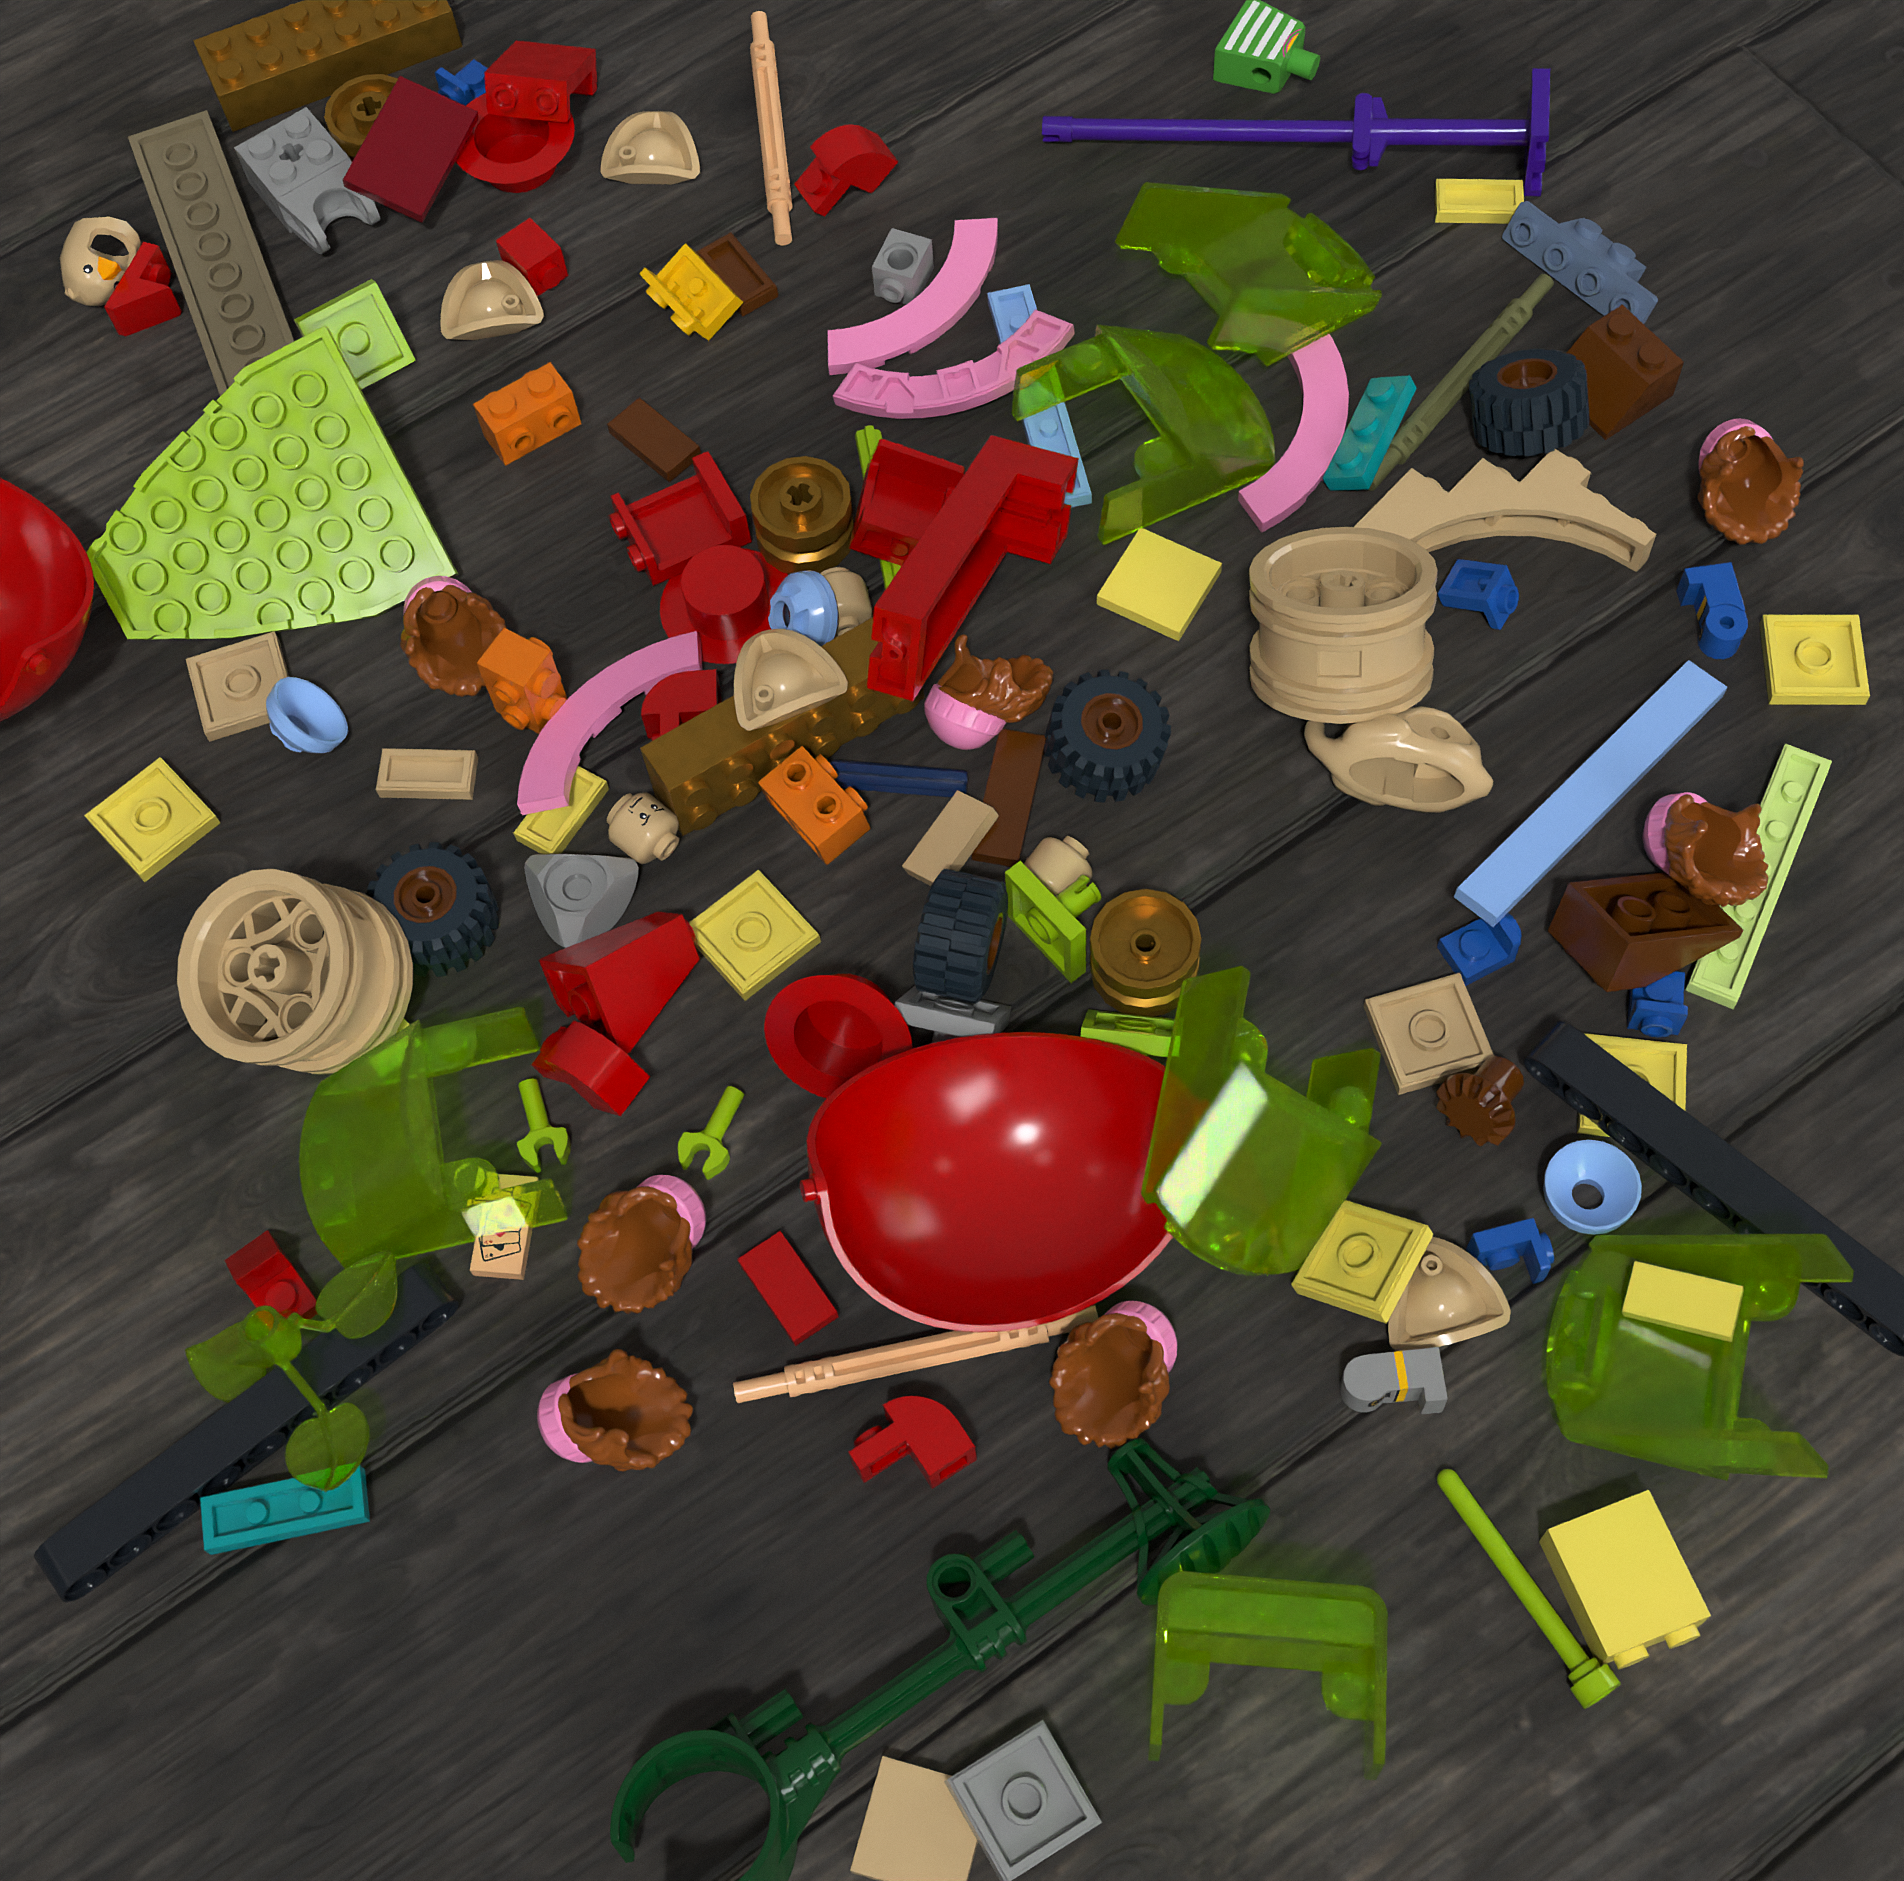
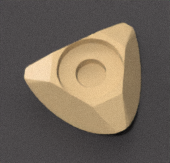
[600,111,700,184]
[440,260,544,340]
[734,629,848,731]
[1388,1237,1511,1351]

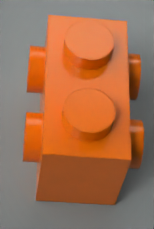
[473,362,581,466]
[477,628,567,734]
[758,746,871,865]

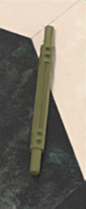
[1368,274,1554,491]

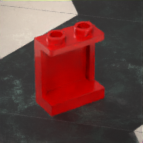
[484,40,597,123]
[849,439,965,566]
[608,451,752,586]

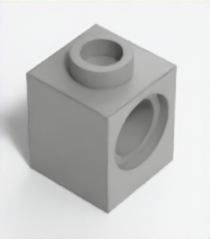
[872,228,934,305]

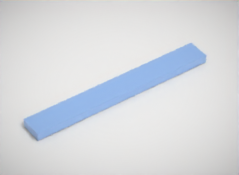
[1454,660,1727,927]

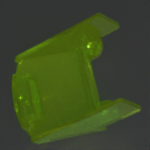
[1115,182,1382,366]
[1012,324,1275,545]
[1141,966,1382,1276]
[299,1007,568,1271]
[1546,1234,1854,1481]

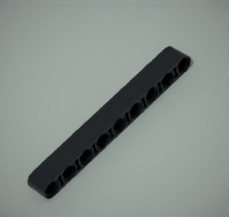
[1524,1021,1904,1357]
[34,1262,459,1603]

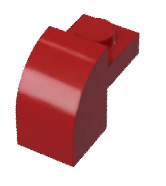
[794,124,899,217]
[641,669,722,741]
[531,1020,650,1116]
[848,1396,977,1489]

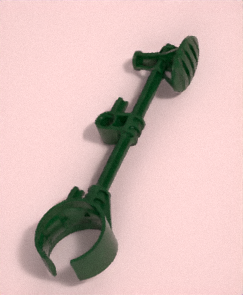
[610,1438,1270,1881]

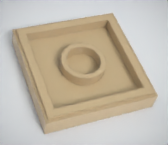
[186,631,289,742]
[1364,973,1494,1095]
[850,1756,978,1881]

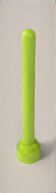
[1437,1469,1621,1709]

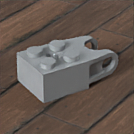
[234,107,380,254]

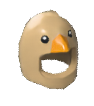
[60,217,141,306]

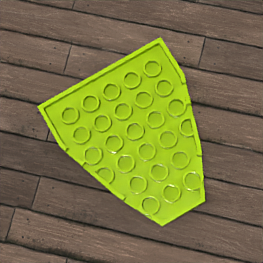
[86,326,459,640]

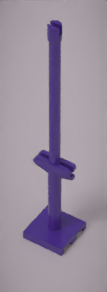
[1042,68,1550,196]

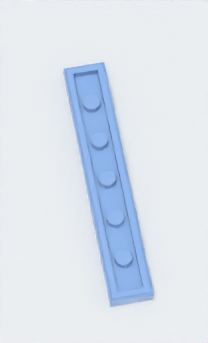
[987,284,1092,508]

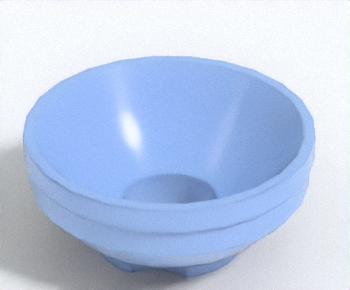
[768,570,838,646]
[266,677,348,753]
[1543,1140,1642,1235]

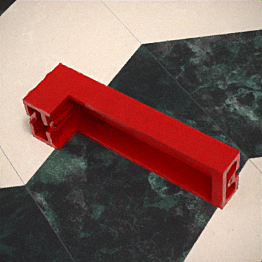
[867,435,1079,701]

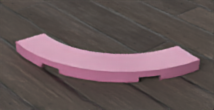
[828,218,998,375]
[833,309,1075,419]
[1238,322,1349,533]
[517,631,703,815]

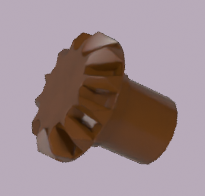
[1436,1056,1524,1147]

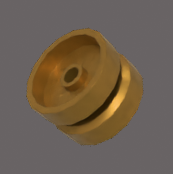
[324,74,398,162]
[750,456,854,574]
[1090,889,1201,1016]

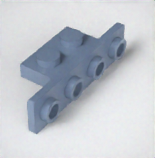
[1502,201,1658,324]

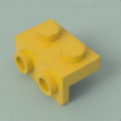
[639,243,743,341]

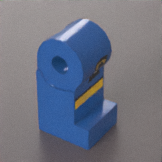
[1676,562,1748,659]

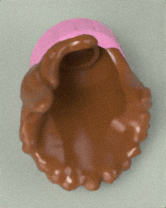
[1697,418,1804,545]
[400,576,507,697]
[924,634,1053,750]
[1642,792,1769,907]
[577,1175,706,1314]
[1049,1301,1177,1449]
[537,1349,693,1471]

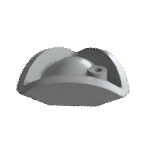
[524,854,639,948]

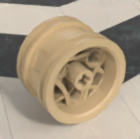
[1249,527,1438,724]
[177,869,413,1075]

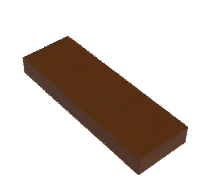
[971,729,1046,867]

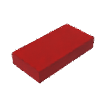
[737,1231,839,1346]

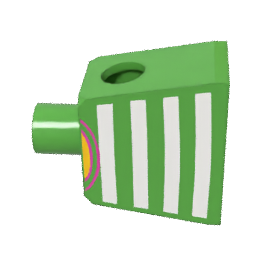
[1213,0,1320,94]

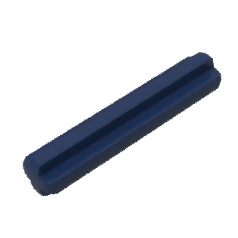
[830,759,968,797]

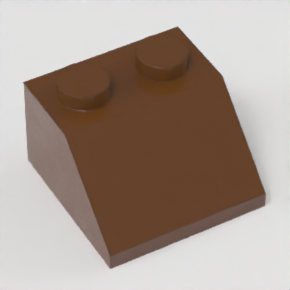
[1567,304,1684,440]

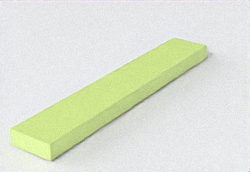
[1685,744,1832,1009]

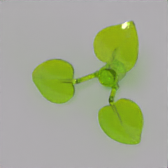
[185,1249,398,1492]

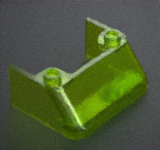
[1148,1572,1388,1780]

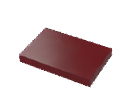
[343,76,478,223]

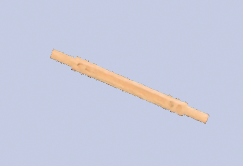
[750,11,793,245]
[733,1305,1098,1404]

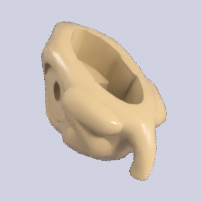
[1304,706,1493,813]

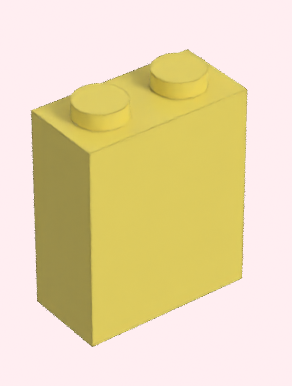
[1539,1490,1711,1669]

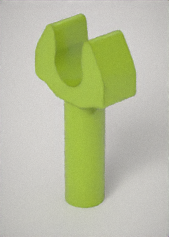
[517,1078,571,1173]
[678,1086,745,1180]

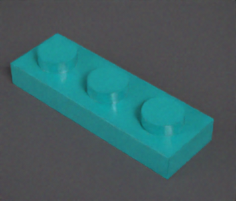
[1323,375,1417,491]
[200,1464,370,1555]

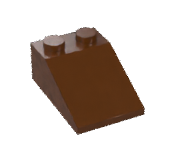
[1548,872,1744,992]

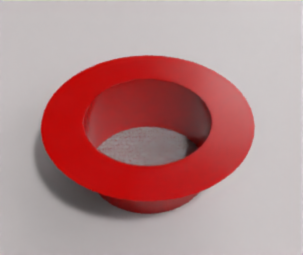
[456,93,575,193]
[660,545,790,664]
[764,974,912,1099]

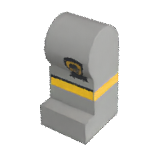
[1340,1347,1448,1414]

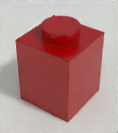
[496,218,568,297]

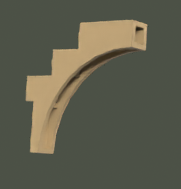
[1354,449,1656,572]

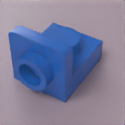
[435,59,488,106]
[1438,559,1519,630]
[1437,913,1522,986]
[1627,971,1688,1037]
[1466,1218,1554,1284]

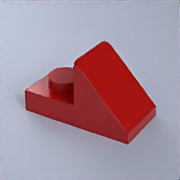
[104,242,182,336]
[225,1230,324,1340]

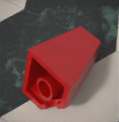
[539,912,700,1054]

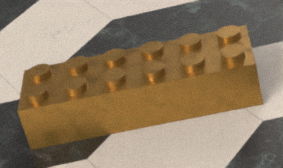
[193,0,463,132]
[640,617,925,836]

